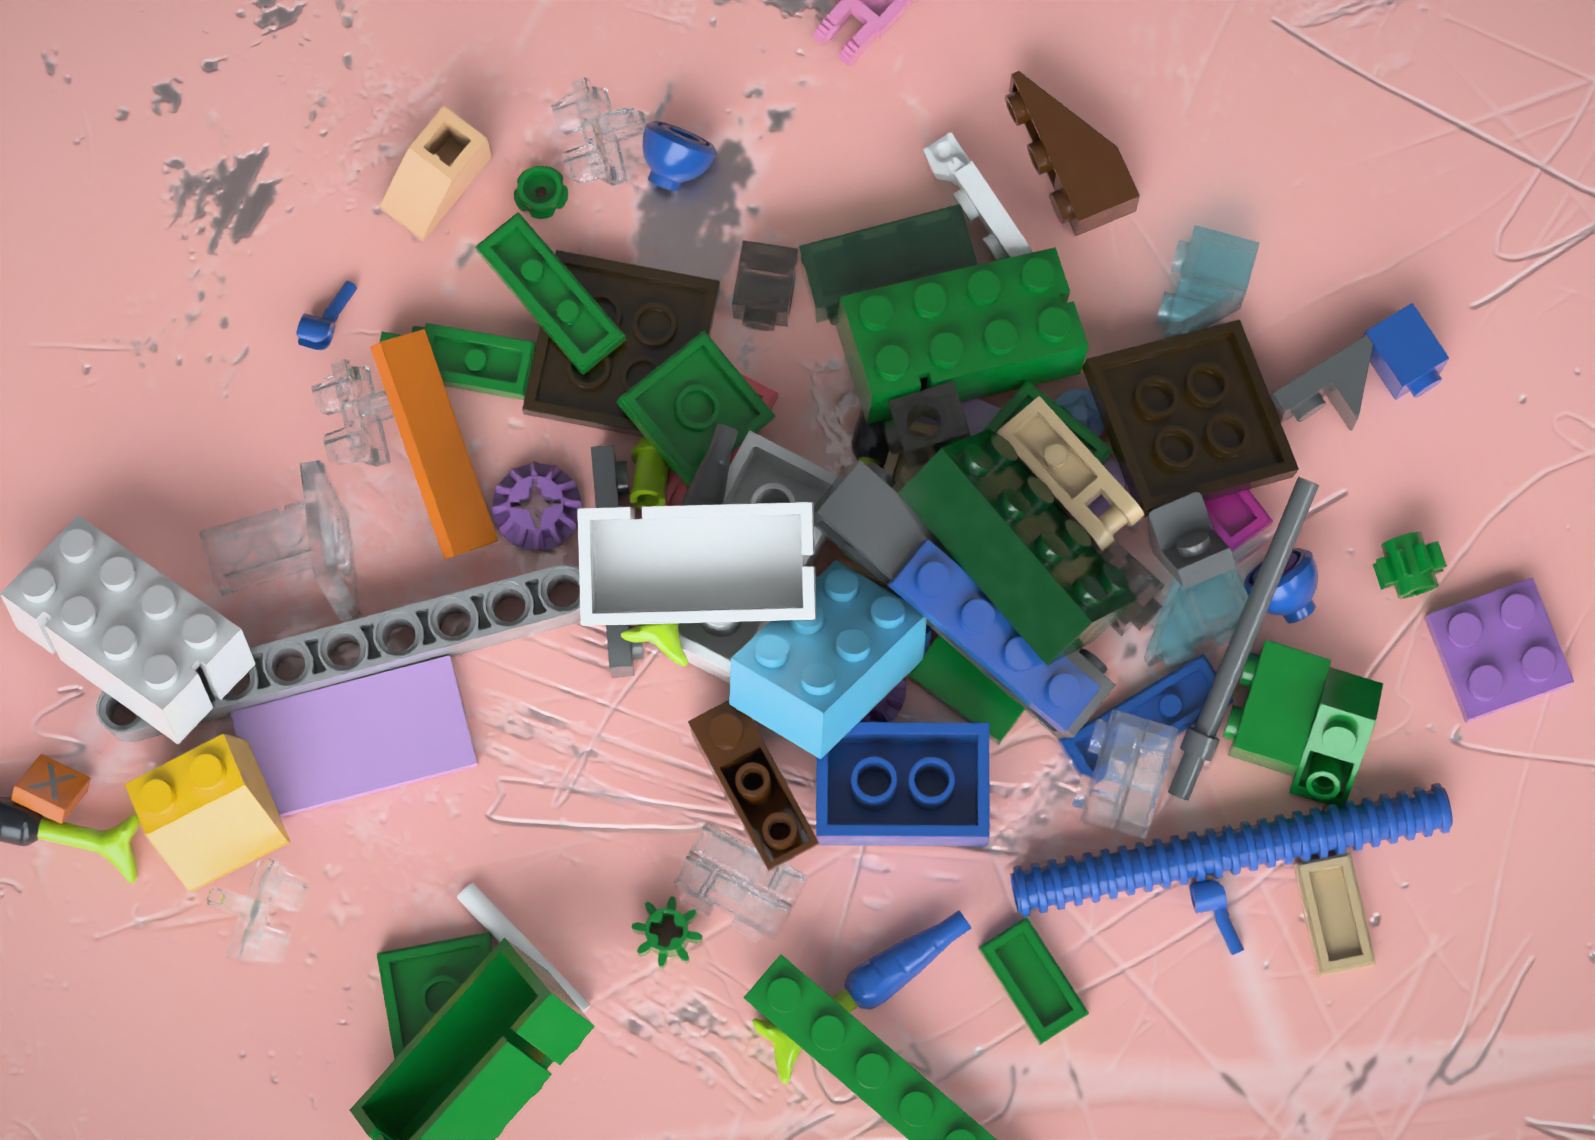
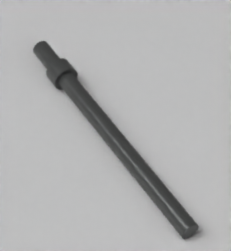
[1168,476,1319,801]

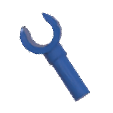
[296,281,357,350]
[1189,880,1244,955]

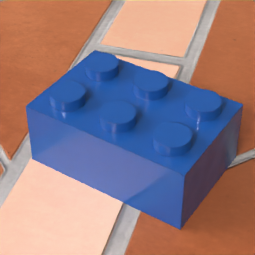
[816,722,990,846]

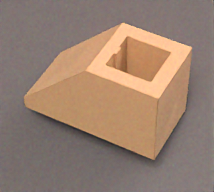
[380,105,492,241]

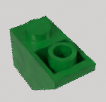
[1289,667,1384,808]

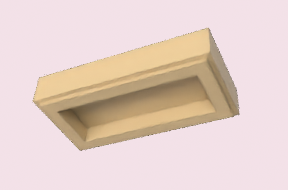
[1293,852,1376,977]

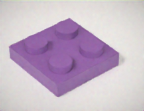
[1424,577,1574,723]

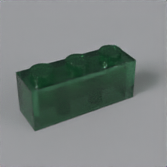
[799,204,978,325]

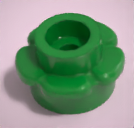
[514,166,568,219]

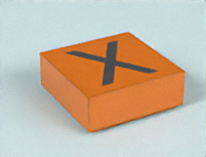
[11,754,91,824]

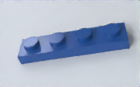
[887,539,1101,733]

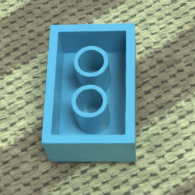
[729,560,927,759]

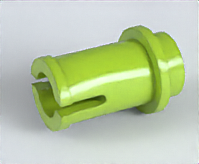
[630,437,671,509]

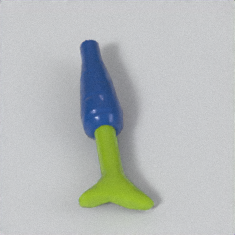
[752,910,972,1084]

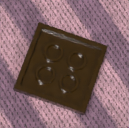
[522,250,720,437]
[1082,319,1299,518]

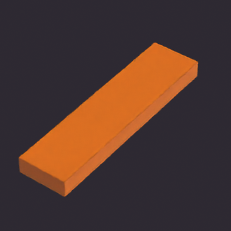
[370,329,499,560]

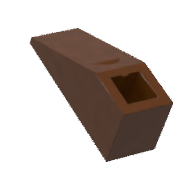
[1005,71,1140,236]
[688,700,820,872]

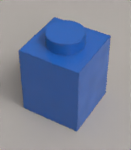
[1363,303,1449,400]

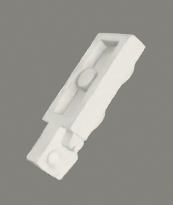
[923,132,1032,261]

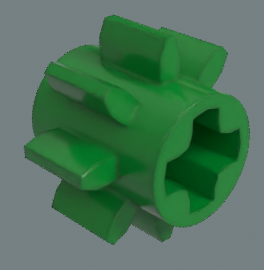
[1373,532,1447,599]
[631,896,703,970]

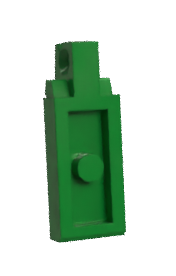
[380,323,536,400]

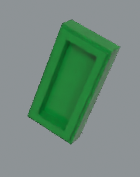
[978,917,1089,1045]

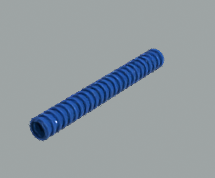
[1010,783,1453,917]

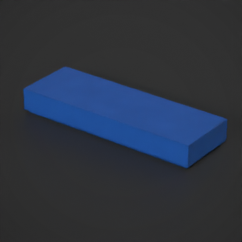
[1058,653,1234,790]

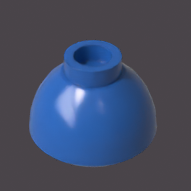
[642,121,717,192]
[1242,548,1318,624]

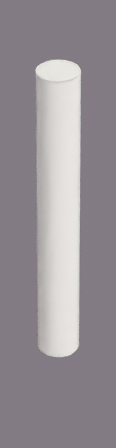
[457,882,591,1013]

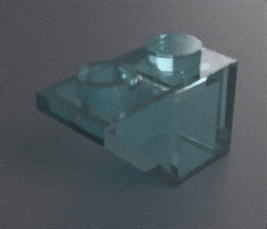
[1156,225,1260,339]
[1144,568,1248,669]

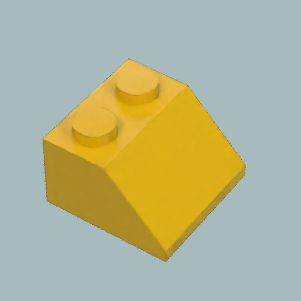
[124,733,291,892]

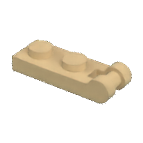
[996,396,1144,552]

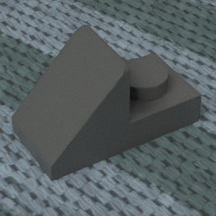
[1271,335,1373,431]
[1148,491,1237,590]

